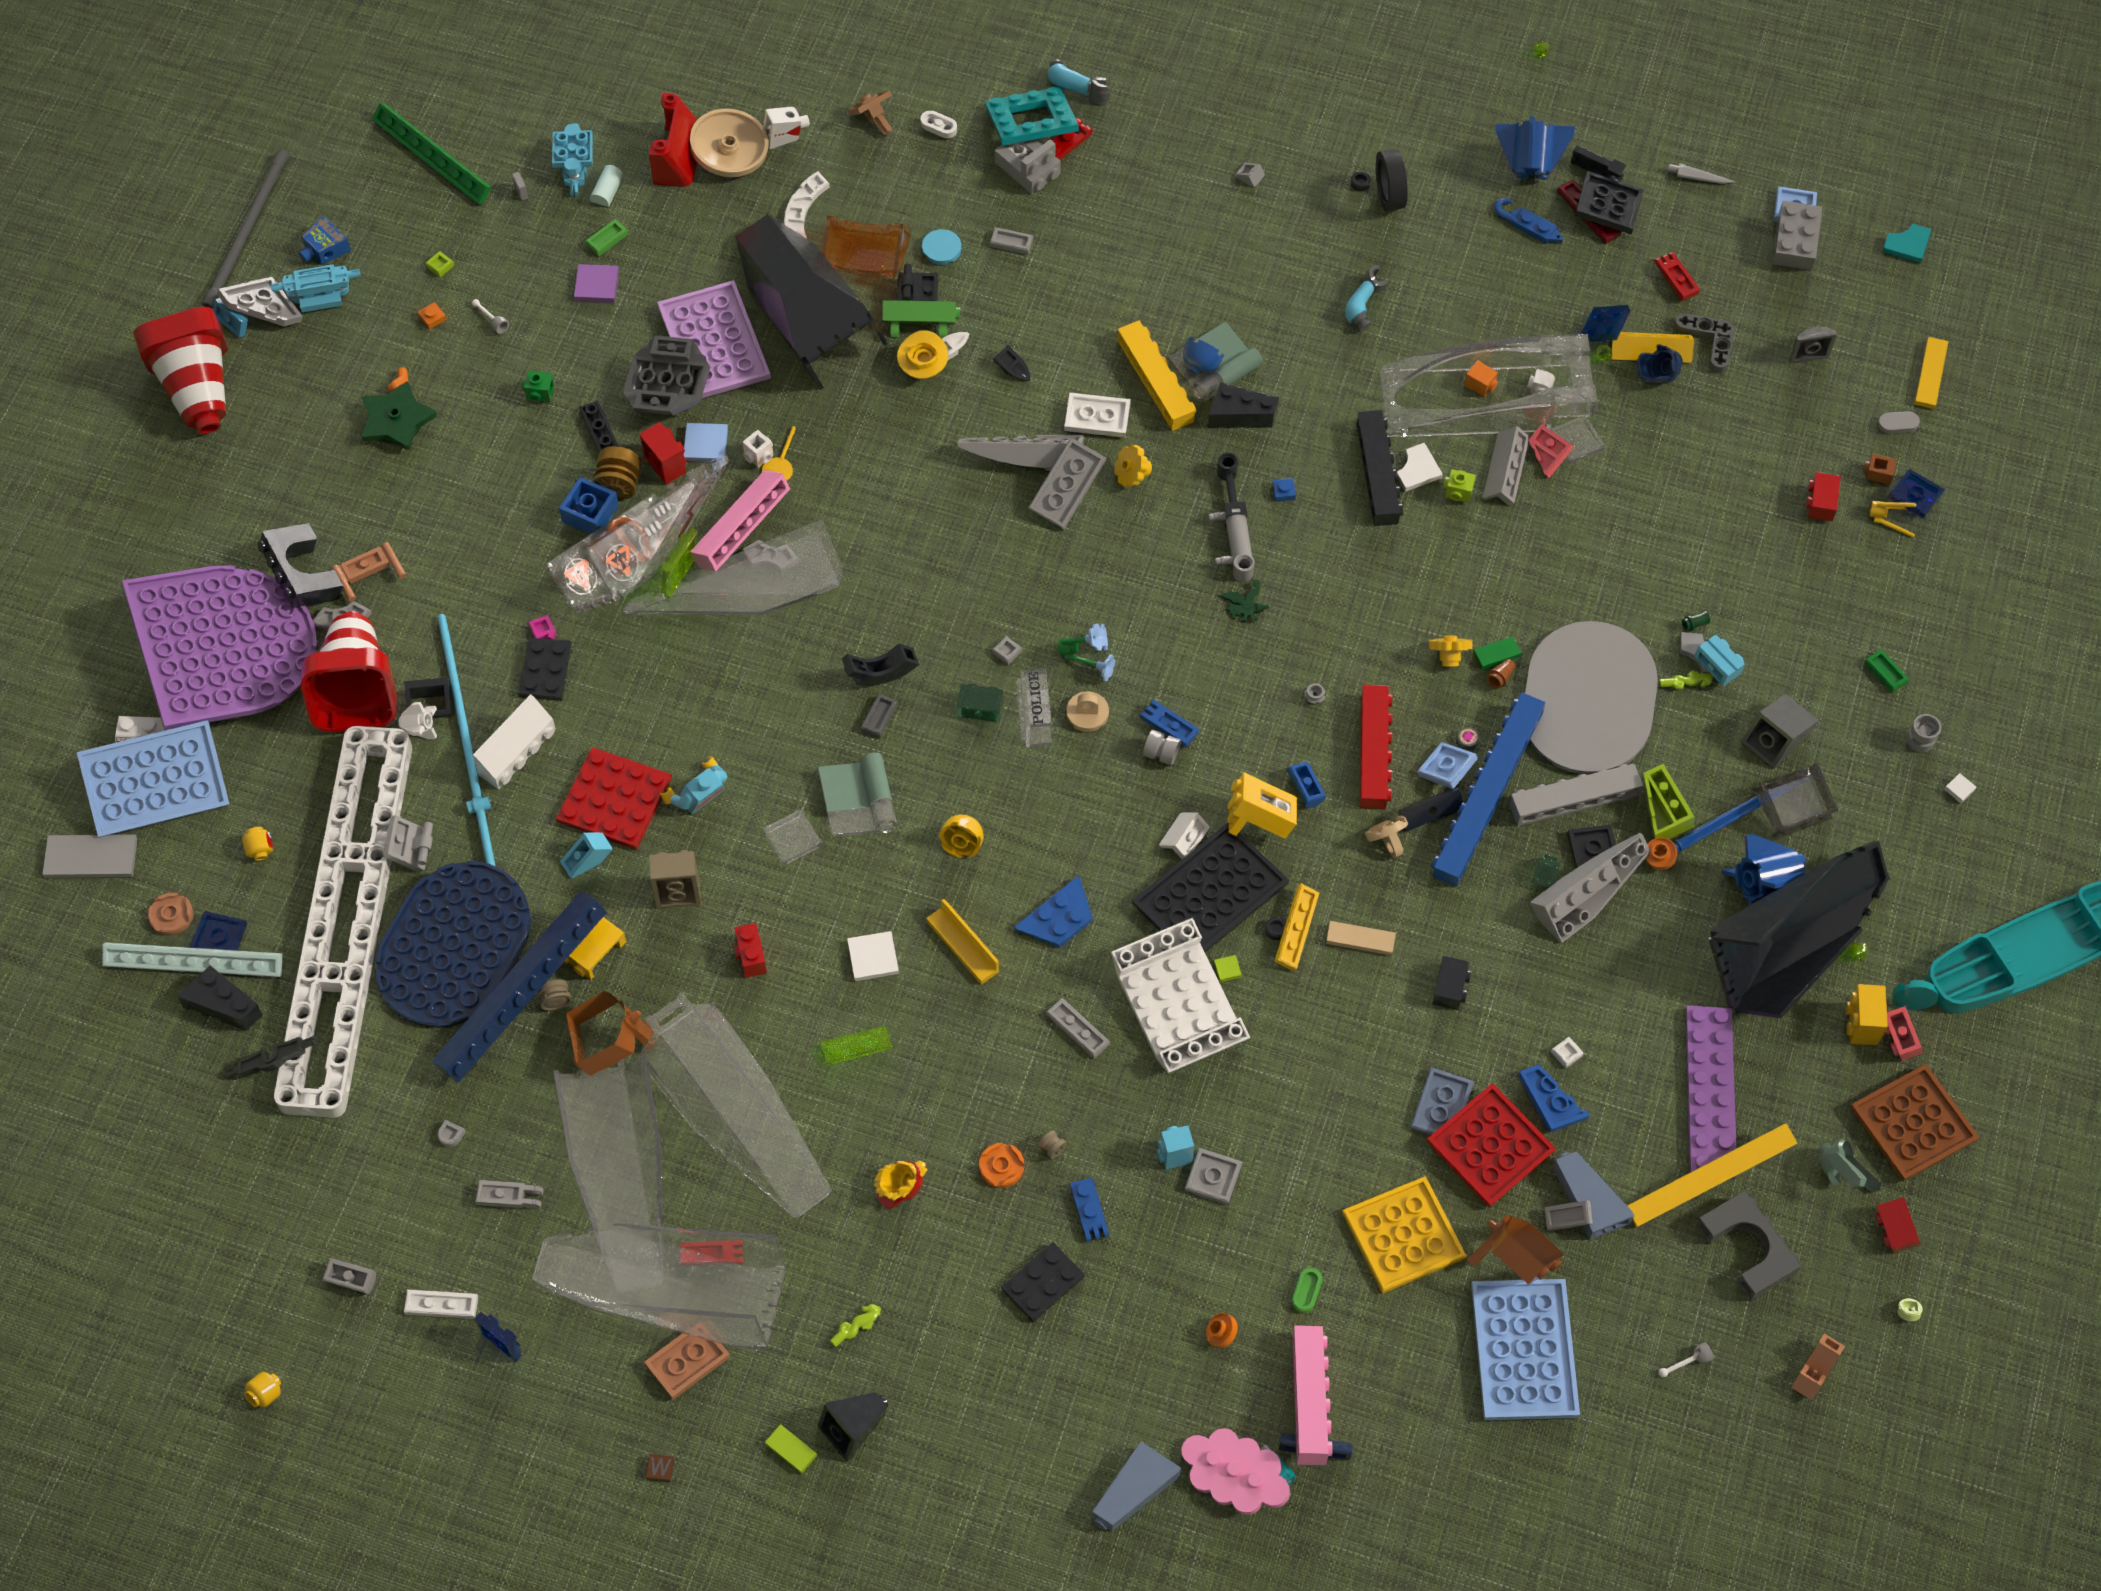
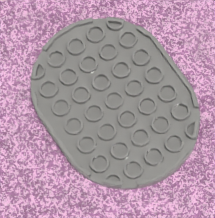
[1525,621,1658,775]

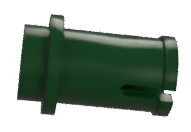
[1682,611,1710,631]

